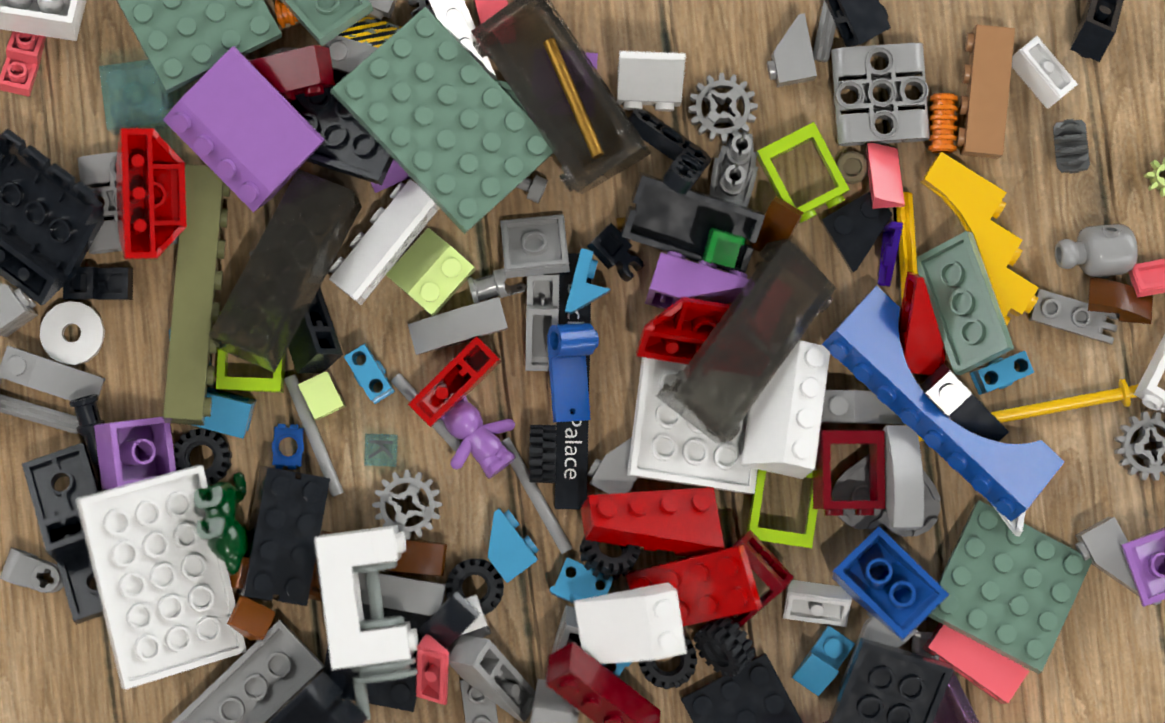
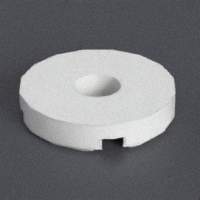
[40,301,105,365]

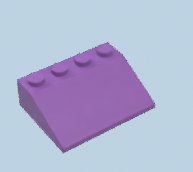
[163,46,325,213]

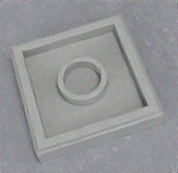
[500,214,570,278]

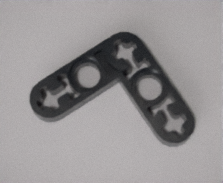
[626,109,711,194]

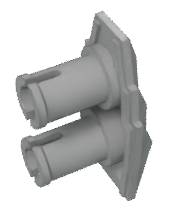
[710,131,758,207]

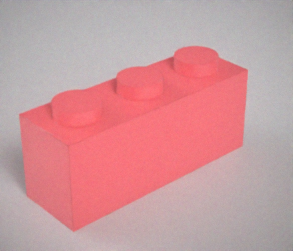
[922,622,1029,704]

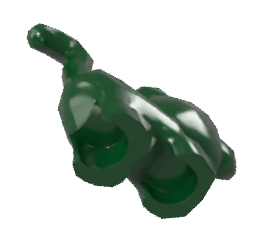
[193,472,249,575]

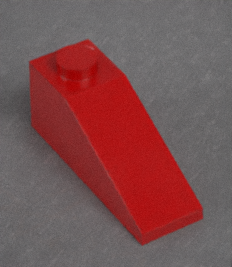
[899,272,945,375]
[408,336,502,427]

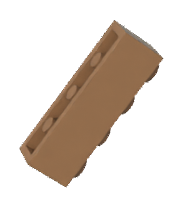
[956,24,1015,159]

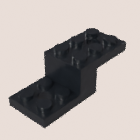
[22,442,104,624]

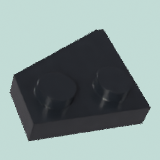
[821,191,893,273]

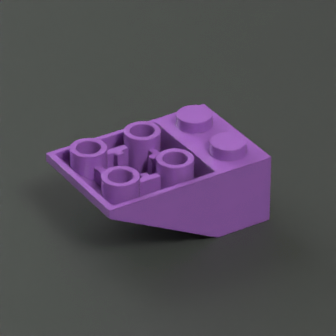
[645,251,754,310]

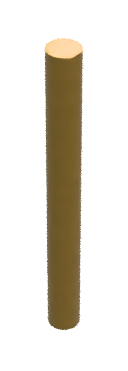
[543,38,604,159]

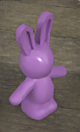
[441,396,516,479]

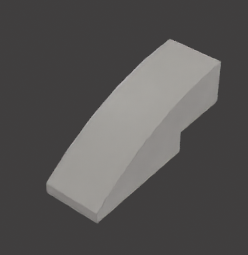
[525,273,560,371]
[408,297,508,355]
[882,425,924,530]
[358,573,446,616]

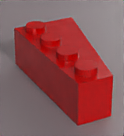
[580,487,724,557]

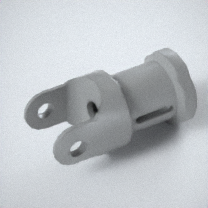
[467,268,527,304]

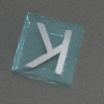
[364,434,398,467]

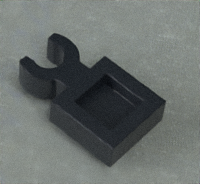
[587,223,645,282]

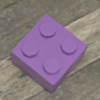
[94,416,176,490]

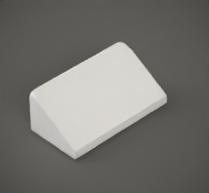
[1011,36,1078,108]
[783,580,852,627]

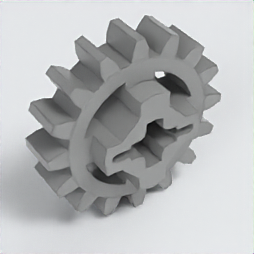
[688,73,758,144]
[1114,412,1165,481]
[372,470,443,540]

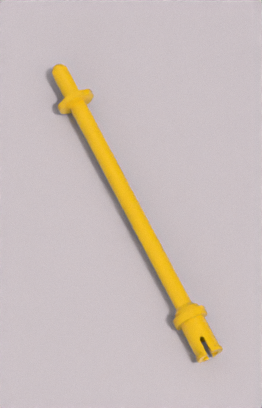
[905,379,1139,442]

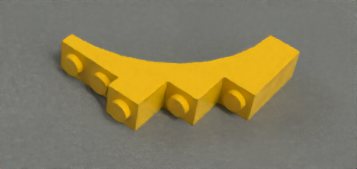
[920,152,1039,326]

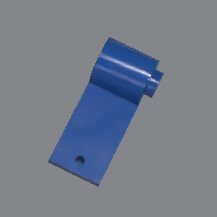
[547,323,599,423]

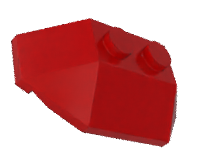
[116,128,187,259]
[636,297,770,377]

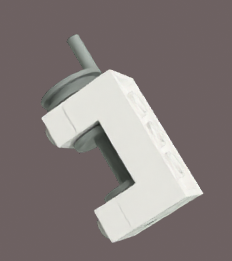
[315,525,419,720]

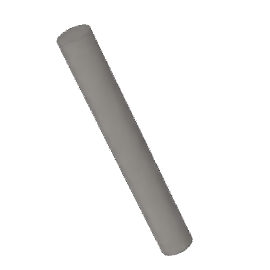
[390,373,462,452]

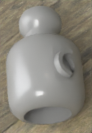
[1055,224,1138,279]

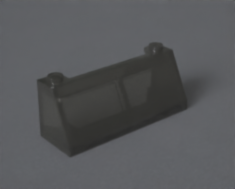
[471,0,651,194]
[656,239,836,444]

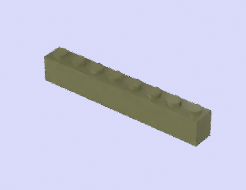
[163,164,230,426]

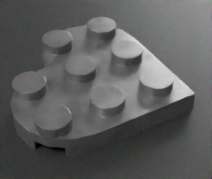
[831,454,941,537]

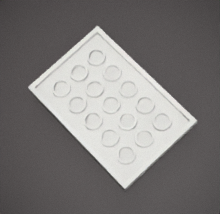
[76,465,247,690]

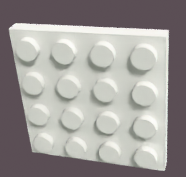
[627,357,758,495]

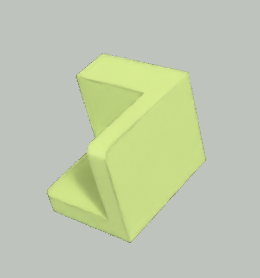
[298,372,346,420]

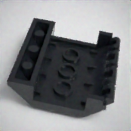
[0,129,104,305]

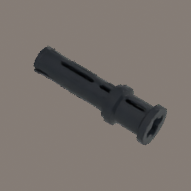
[69,394,109,492]

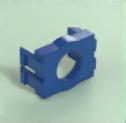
[272,424,305,470]

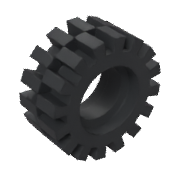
[529,425,556,483]
[173,429,232,486]
[579,536,641,580]
[445,558,504,615]
[694,617,755,677]
[639,635,697,689]

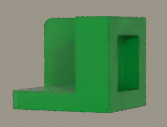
[702,228,745,268]

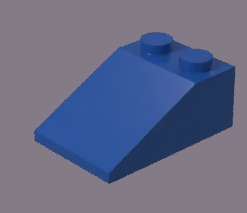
[832,526,949,640]

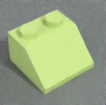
[386,228,476,316]

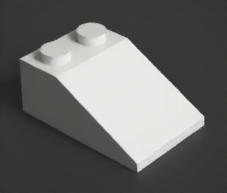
[617,51,685,111]
[573,582,686,664]

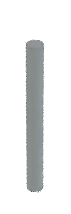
[284,374,344,497]
[501,437,572,554]

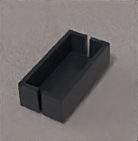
[620,172,765,273]
[237,466,330,606]
[267,671,368,723]

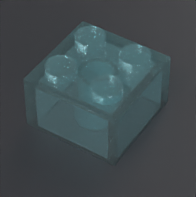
[99,60,174,135]

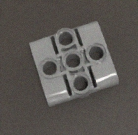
[831,43,930,146]
[77,152,179,254]

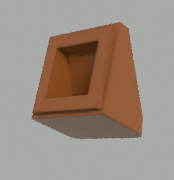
[227,596,276,640]

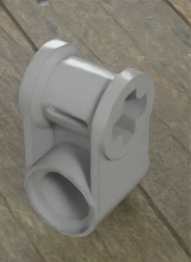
[0,547,64,593]

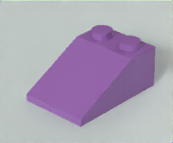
[1121,527,1165,606]

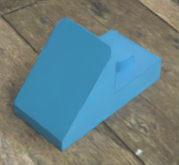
[565,248,611,314]
[792,625,855,696]

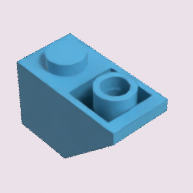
[488,508,539,583]

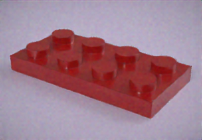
[626,544,762,627]

